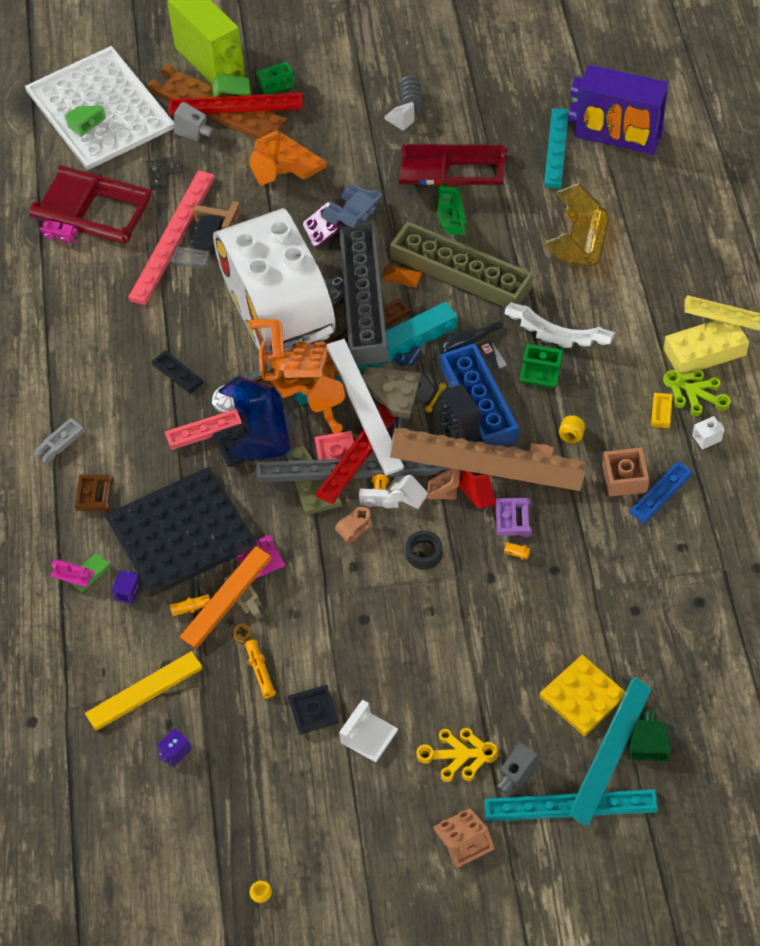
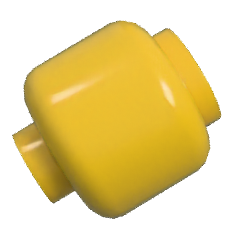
[559,416,585,444]

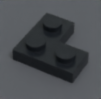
[212,422,255,468]

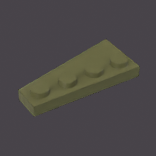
[285,446,342,516]

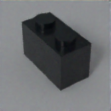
[191,215,222,255]

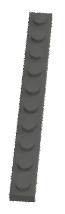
[256,457,449,482]

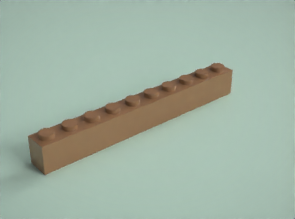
[390,428,585,491]

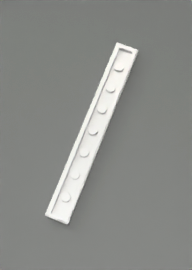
[326,339,404,476]

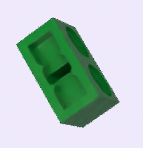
[256,61,295,95]

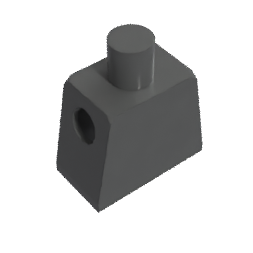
[496,742,540,795]

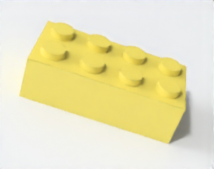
[664,320,749,374]

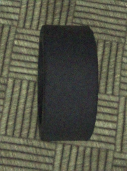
[406,531,443,570]

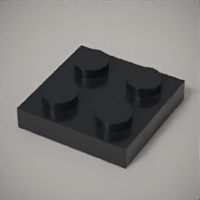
[288,685,339,735]

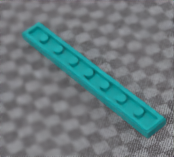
[568,677,652,826]
[484,789,658,822]

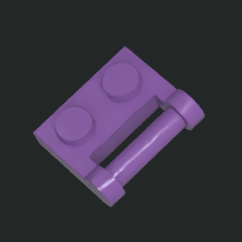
[496,498,532,537]

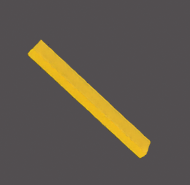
[85,651,203,731]

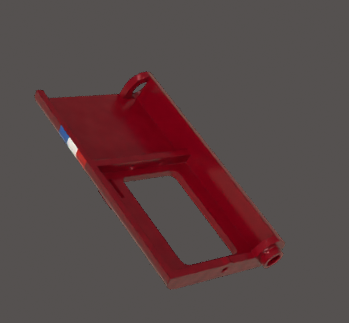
[399,144,508,187]

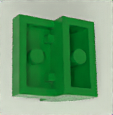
[519,344,563,389]

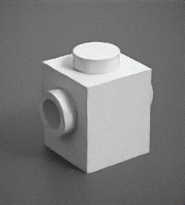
[692,416,724,450]

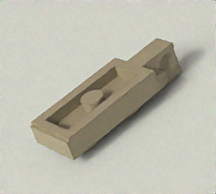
[224,573,263,620]

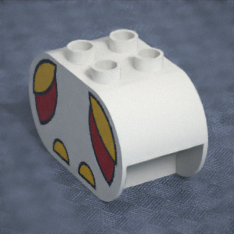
[213,208,336,352]

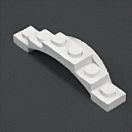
[505,302,615,348]

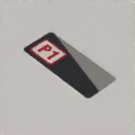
[478,340,507,370]

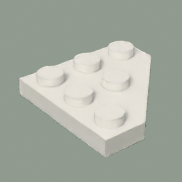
[270,325,334,352]

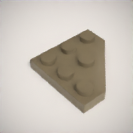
[363,366,421,418]

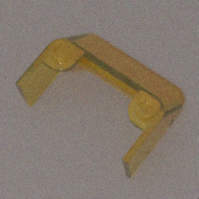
[544,183,609,266]

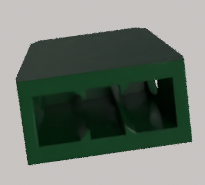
[628,711,671,762]

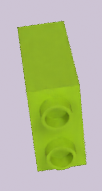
[167,0,245,84]

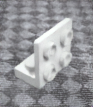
[339,700,398,762]

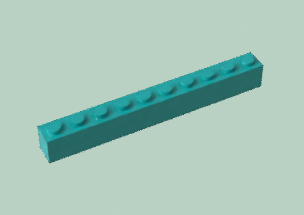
[292,302,457,406]

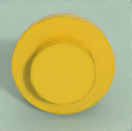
[250,881,272,903]

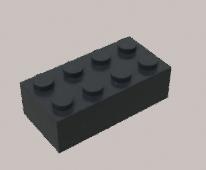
[439,384,481,442]

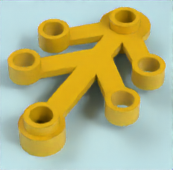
[417,728,499,782]

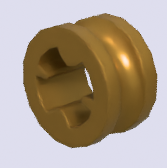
[233,624,252,644]

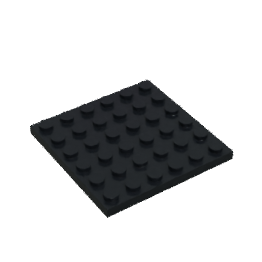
[105,467,258,597]

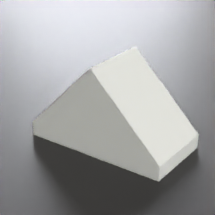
[384,102,414,131]
[386,475,428,509]

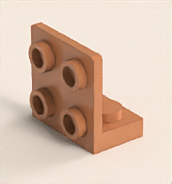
[433,809,494,869]

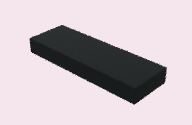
[152,351,203,394]

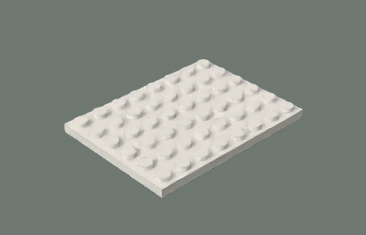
[25,46,174,171]

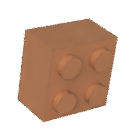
[602,448,649,497]

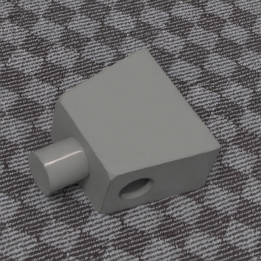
[174,102,213,141]

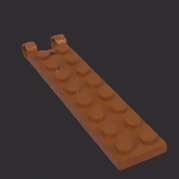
[146,64,287,140]

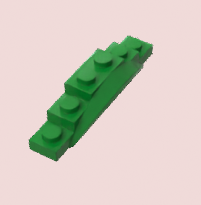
[437,185,466,236]

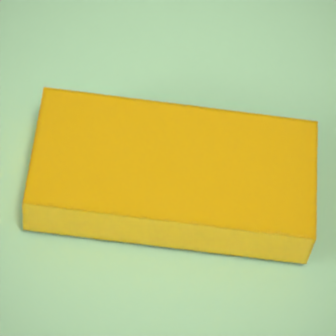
[651,393,673,429]

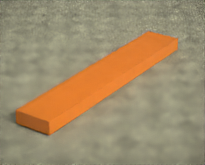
[180,546,272,650]

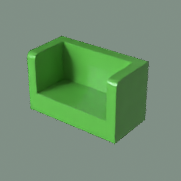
[212,74,250,97]

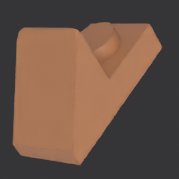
[427,468,460,500]

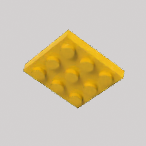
[539,654,626,737]

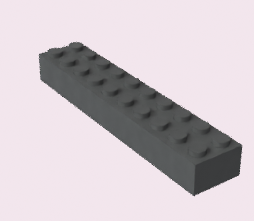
[339,221,389,365]

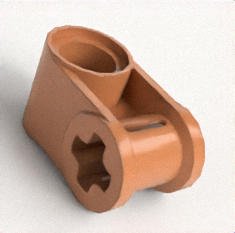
[335,507,372,544]

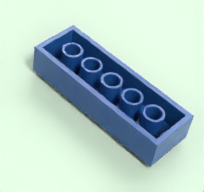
[440,343,519,446]

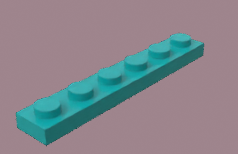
[544,108,569,189]

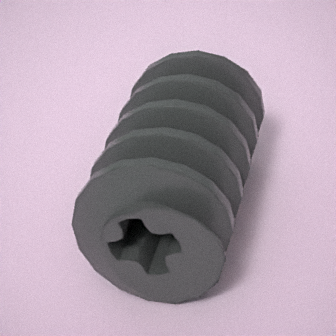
[400,76,422,113]

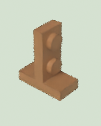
[193,201,241,229]

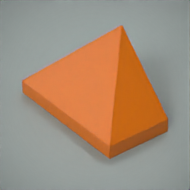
[382,264,422,288]

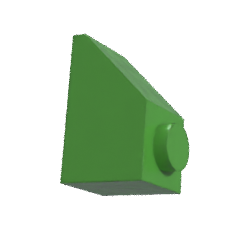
[65,105,106,137]

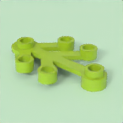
[663,370,731,416]

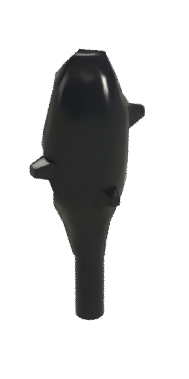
[441,321,502,354]

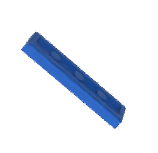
[629,461,693,524]

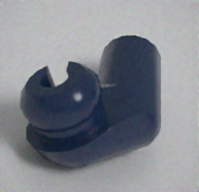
[396,346,422,366]

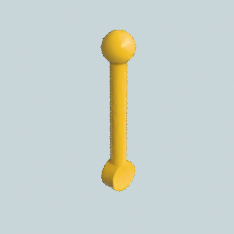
[425,383,446,413]

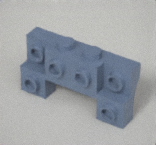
[321,183,383,228]

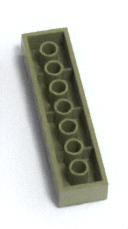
[390,221,533,308]

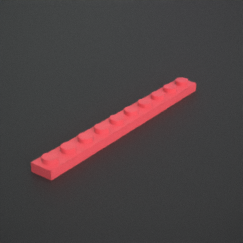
[129,171,215,306]

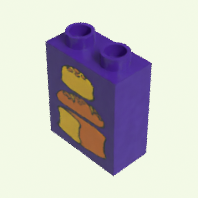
[569,65,669,155]

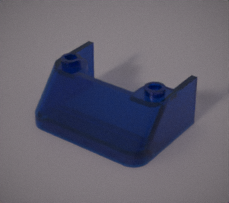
[218,375,291,462]

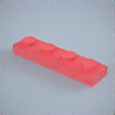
[165,409,242,450]

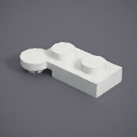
[359,489,406,508]

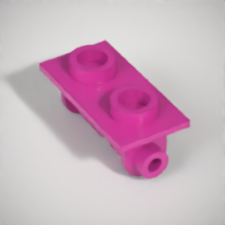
[39,220,78,243]
[51,559,95,588]

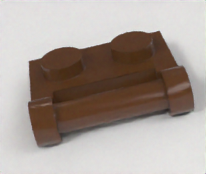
[75,475,114,513]

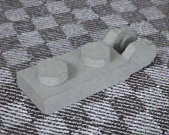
[34,418,85,464]

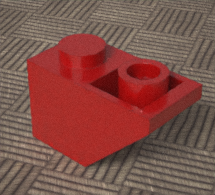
[458,470,496,509]

